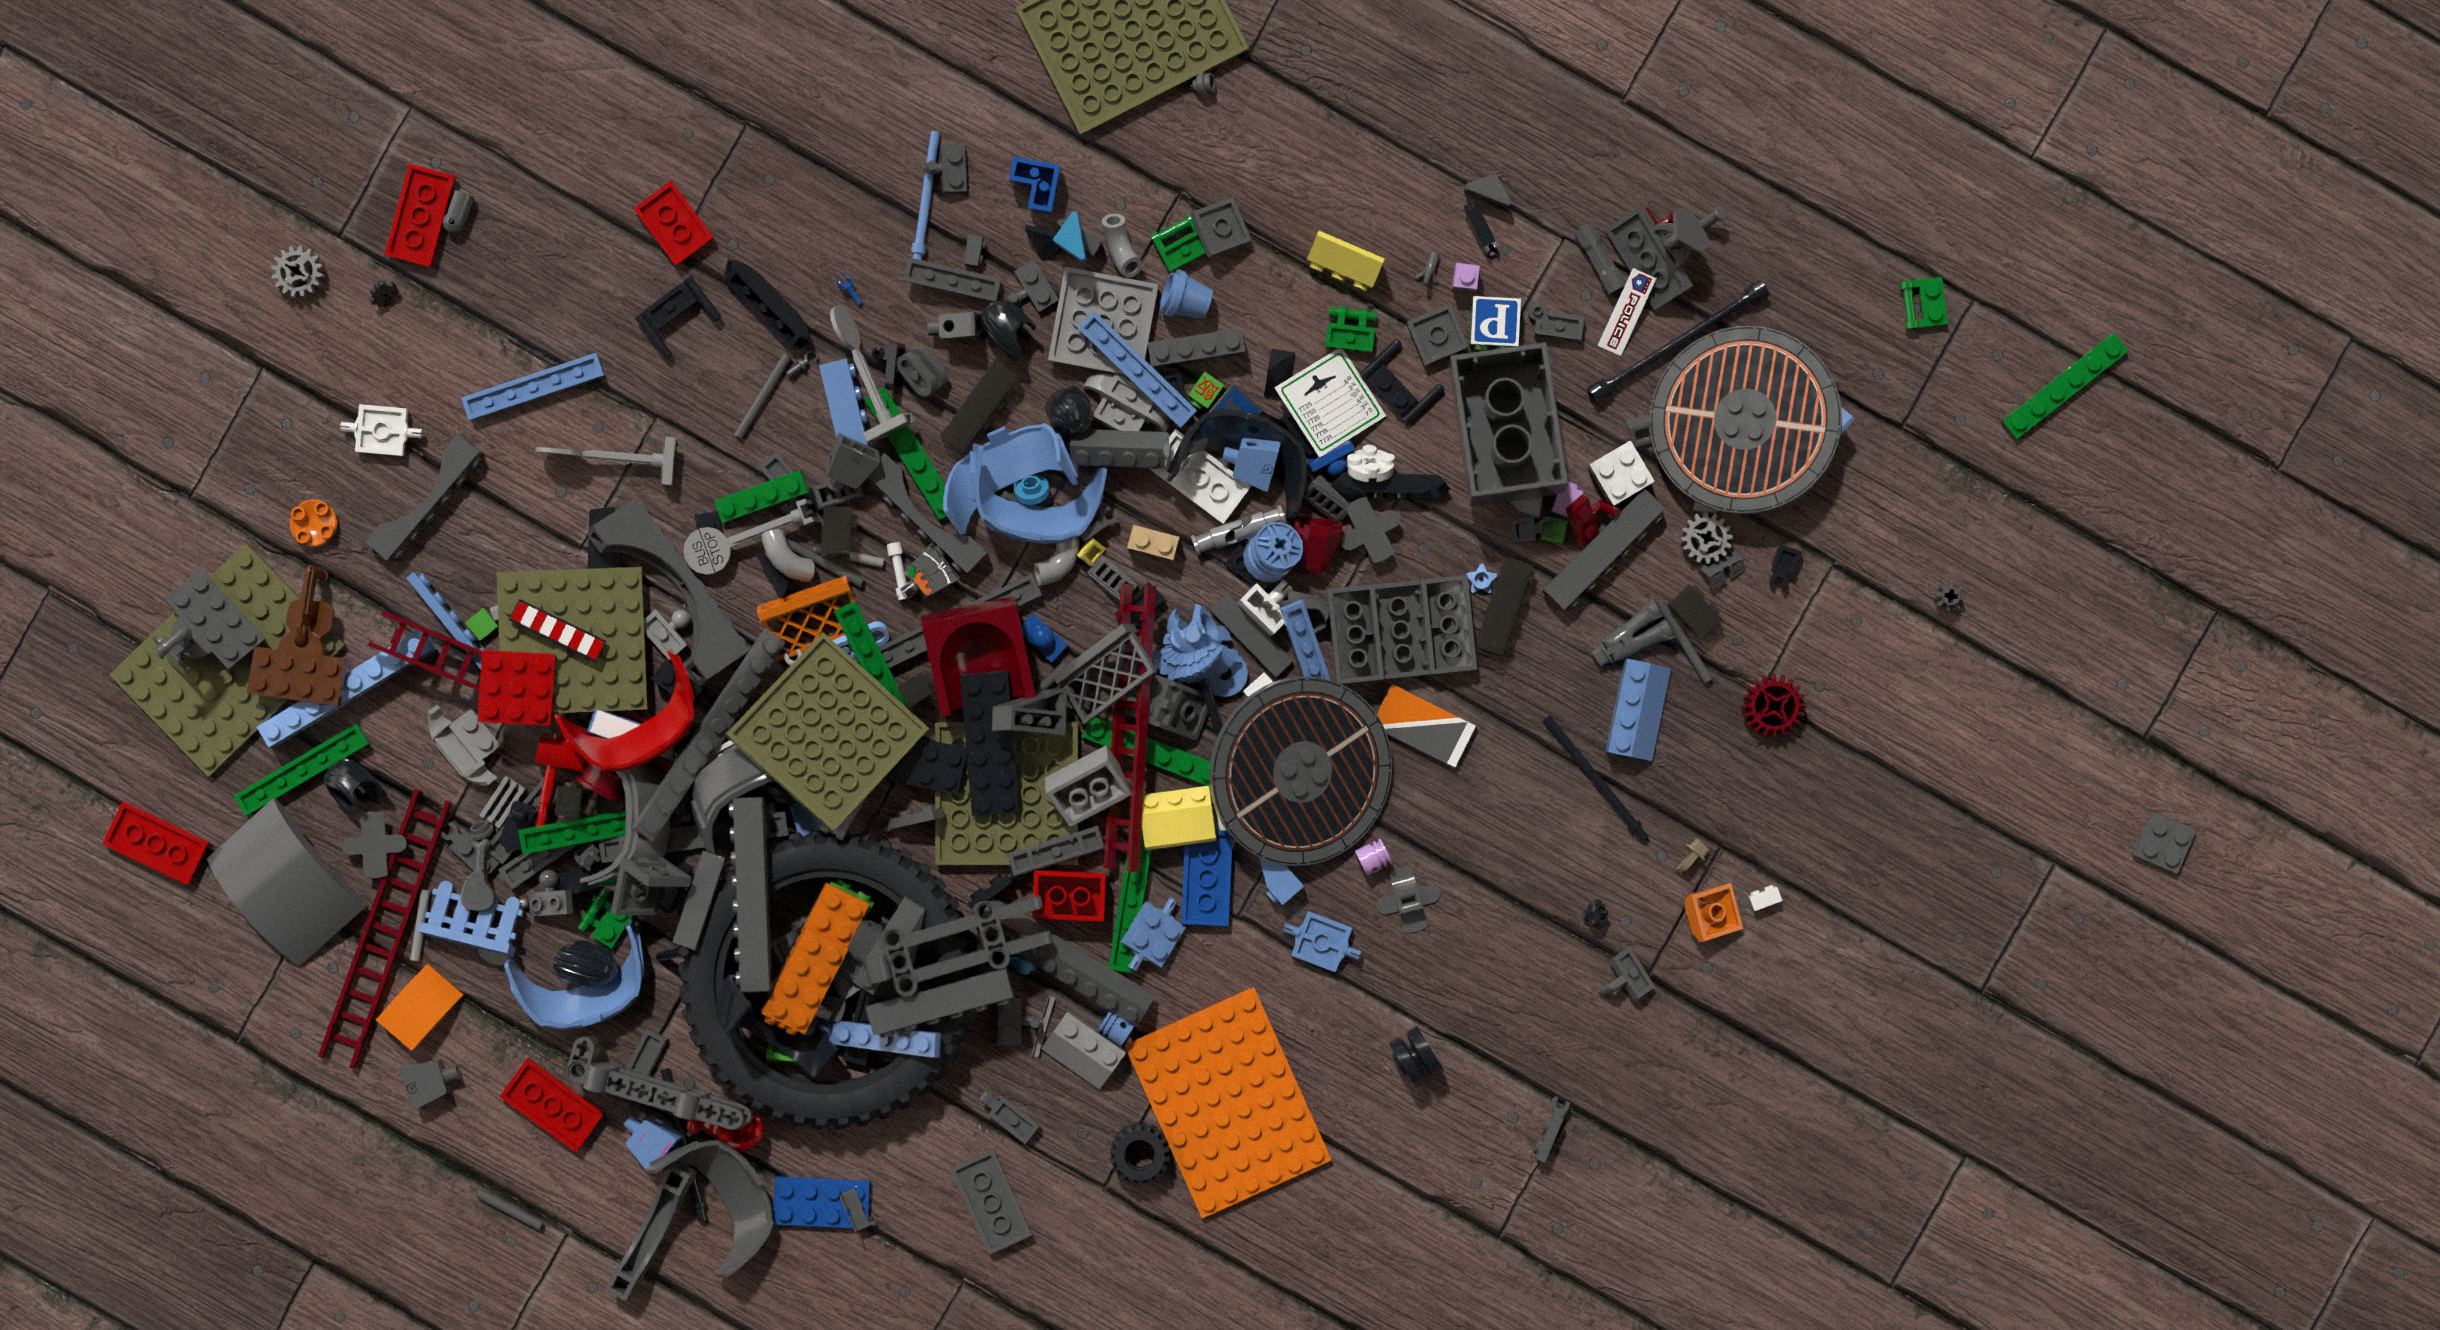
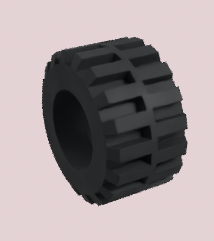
[1110,1122,1170,1185]

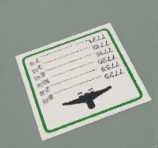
[1275,349,1386,457]

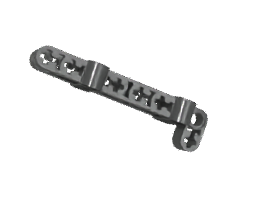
[862,896,1053,996]
[567,1036,754,1129]

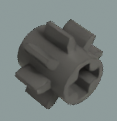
[1933,581,1965,611]

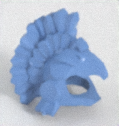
[1152,604,1239,684]

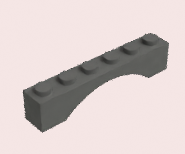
[365,433,483,561]
[866,453,988,574]
[605,1162,698,1301]

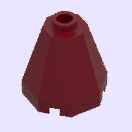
[1294,517,1343,575]

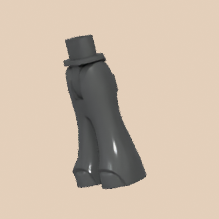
[1591,598,1676,667]

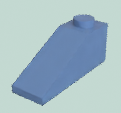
[1259,857,1304,905]

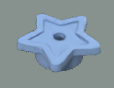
[1466,563,1497,593]

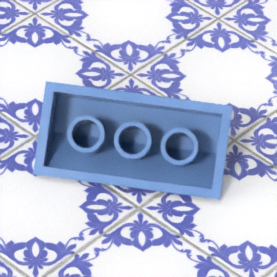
[1605,659,1671,761]

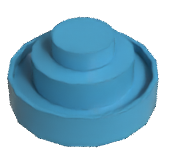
[1014,474,1049,505]

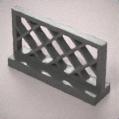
[1053,624,1157,724]

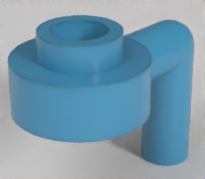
[999,952,1036,975]

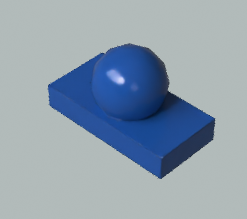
[1306,440,1355,477]
[1021,613,1068,662]

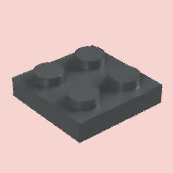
[1190,197,1252,258]
[1406,303,1469,366]
[2132,811,2196,874]

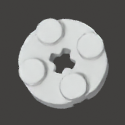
[1347,445,1395,482]

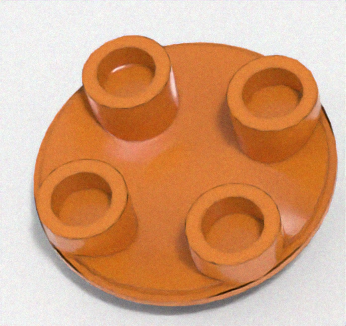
[290,500,337,547]

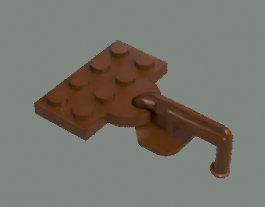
[247,565,348,706]

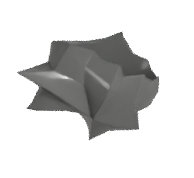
[1276,590,1329,633]

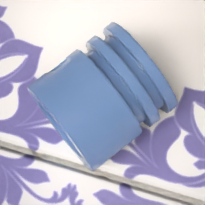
[1097,1011,1134,1047]

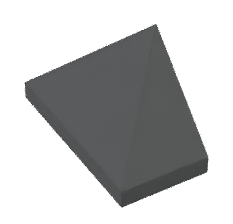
[1464,173,1511,208]

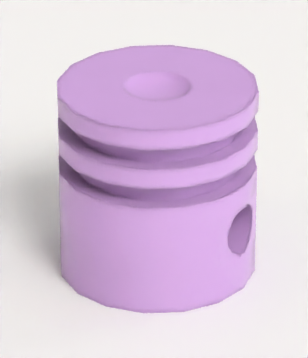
[1355,838,1393,876]

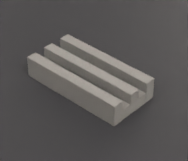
[479,776,527,828]

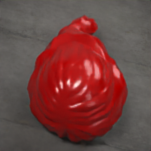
[687,1109,764,1152]

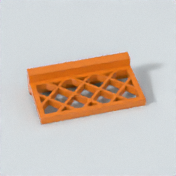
[757,575,855,661]

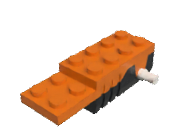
[759,882,869,1035]

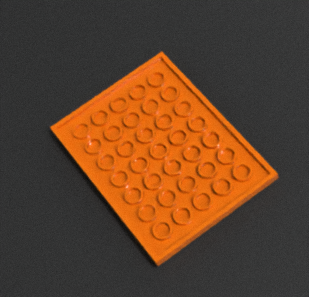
[1124,987,1332,1218]

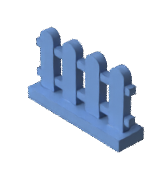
[418,881,524,957]

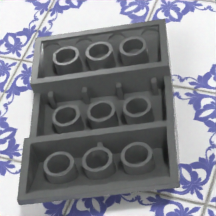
[1327,575,1477,684]
[207,798,368,966]

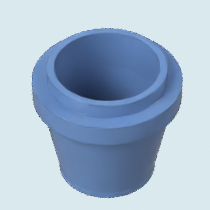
[1160,269,1213,319]

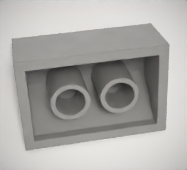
[1045,745,1132,827]
[1041,1010,1126,1089]

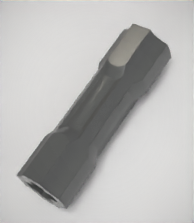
[1574,222,1626,295]

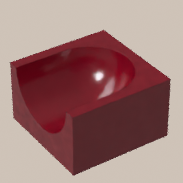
[921,596,1036,717]

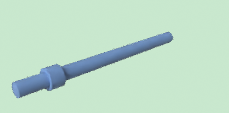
[911,131,940,260]

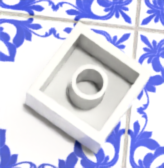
[1587,440,1655,506]

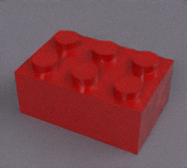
[1032,869,1107,922]

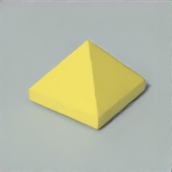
[1077,537,1106,567]

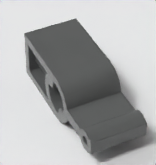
[836,917,883,982]

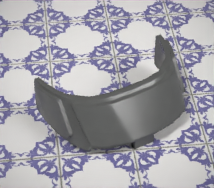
[691,745,775,855]
[579,755,673,886]
[644,1140,774,1278]

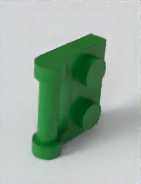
[1150,214,1206,272]
[1899,277,1948,330]

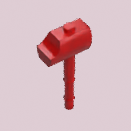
[535,733,585,826]

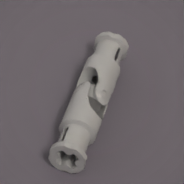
[1191,505,1287,556]

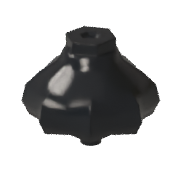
[1582,899,1609,929]

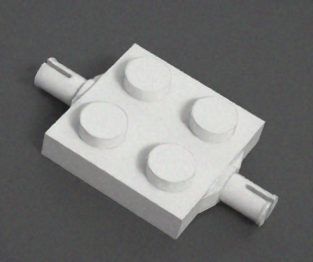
[340,404,423,456]

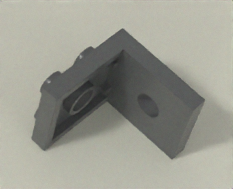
[1125,668,1208,741]
[611,858,691,915]

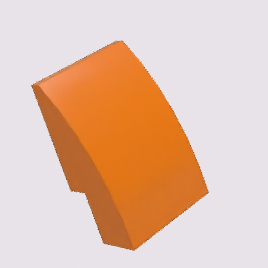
[376,964,464,1051]

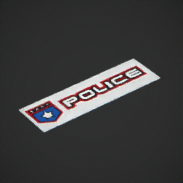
[1598,268,1656,356]

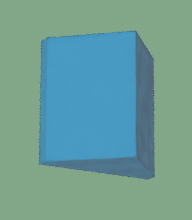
[1053,211,1087,263]

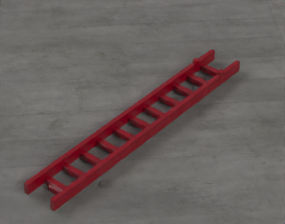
[1103,583,1156,872]
[367,610,649,739]
[317,789,452,1069]

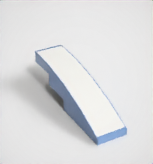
[587,709,674,761]

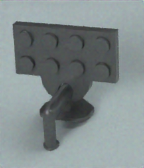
[1605,205,1727,310]
[153,569,265,675]

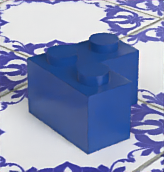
[1009,156,1061,215]

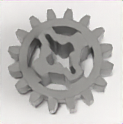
[271,246,325,298]
[1680,512,1733,564]

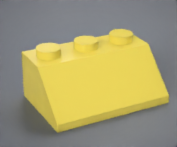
[1307,231,1385,291]
[1142,786,1216,850]

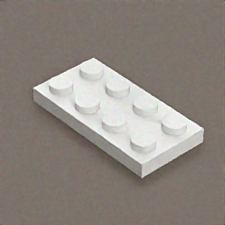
[1149,429,1251,524]

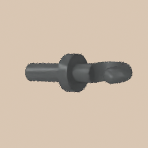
[786,351,819,377]

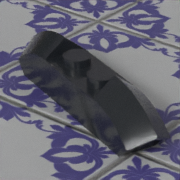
[724,259,813,350]
[1331,472,1450,503]

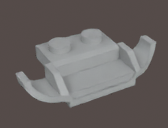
[1082,373,1171,432]
[427,705,501,786]

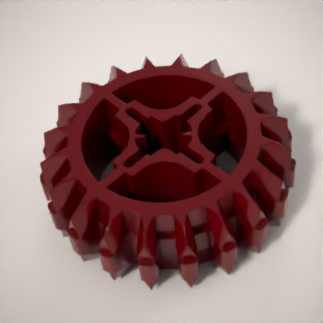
[1741,674,1806,738]

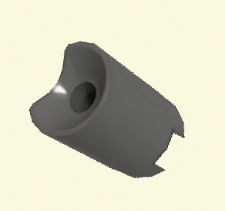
[443,190,474,233]

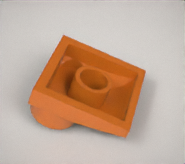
[1685,883,1743,942]

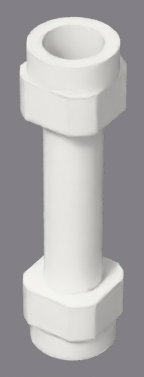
[887,542,912,600]

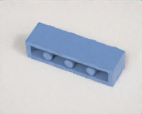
[819,359,874,447]

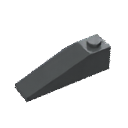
[853,896,926,999]

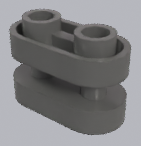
[897,345,948,396]

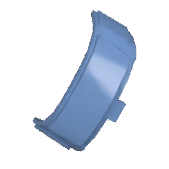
[943,423,1079,535]
[970,444,1107,544]
[504,919,644,1030]

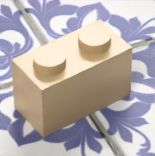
[1127,525,1180,561]

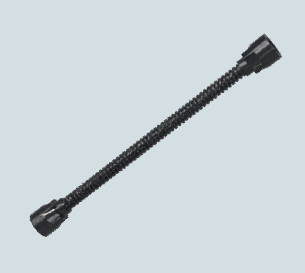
[1587,280,1770,404]

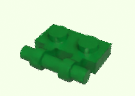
[1325,306,1377,353]
[578,887,633,949]

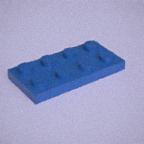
[1181,830,1233,926]
[773,1176,870,1229]

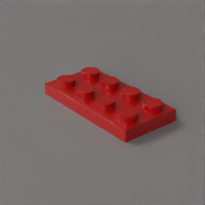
[384,163,456,268]
[102,801,210,885]
[499,1057,605,1152]

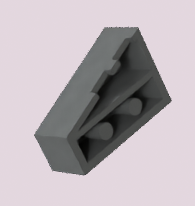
[992,688,1067,736]

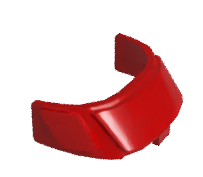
[554,648,694,772]

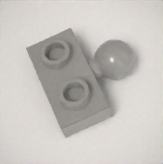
[644,609,691,660]

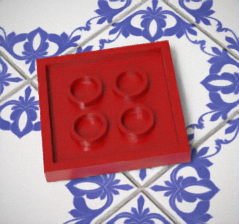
[477,650,555,726]

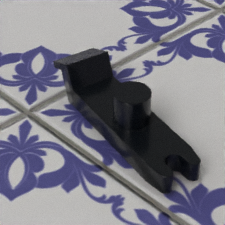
[1463,201,1500,259]

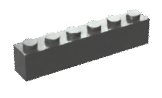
[1542,488,1665,610]
[866,968,1014,1038]

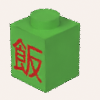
[1188,372,1224,410]

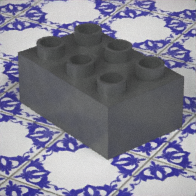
[1449,342,1568,507]

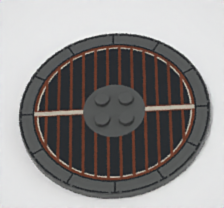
[1650,326,1842,515]
[1209,676,1392,866]

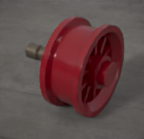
[576,761,625,816]

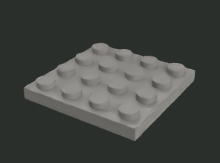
[1048,267,1158,375]

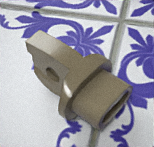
[1675,839,1710,874]

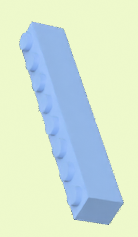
[257,630,438,747]

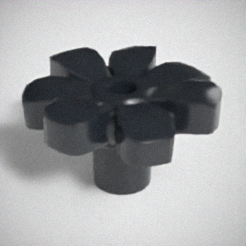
[370,281,399,307]

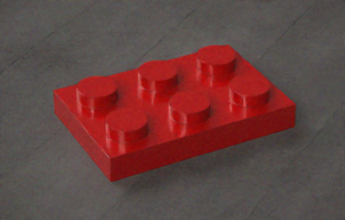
[633,180,715,266]

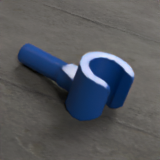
[836,273,862,305]

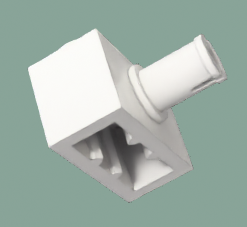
[1237,580,1293,636]

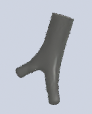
[1415,251,1440,285]

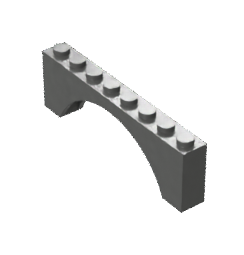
[586,498,750,687]

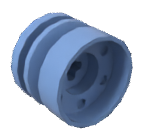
[1243,522,1303,582]

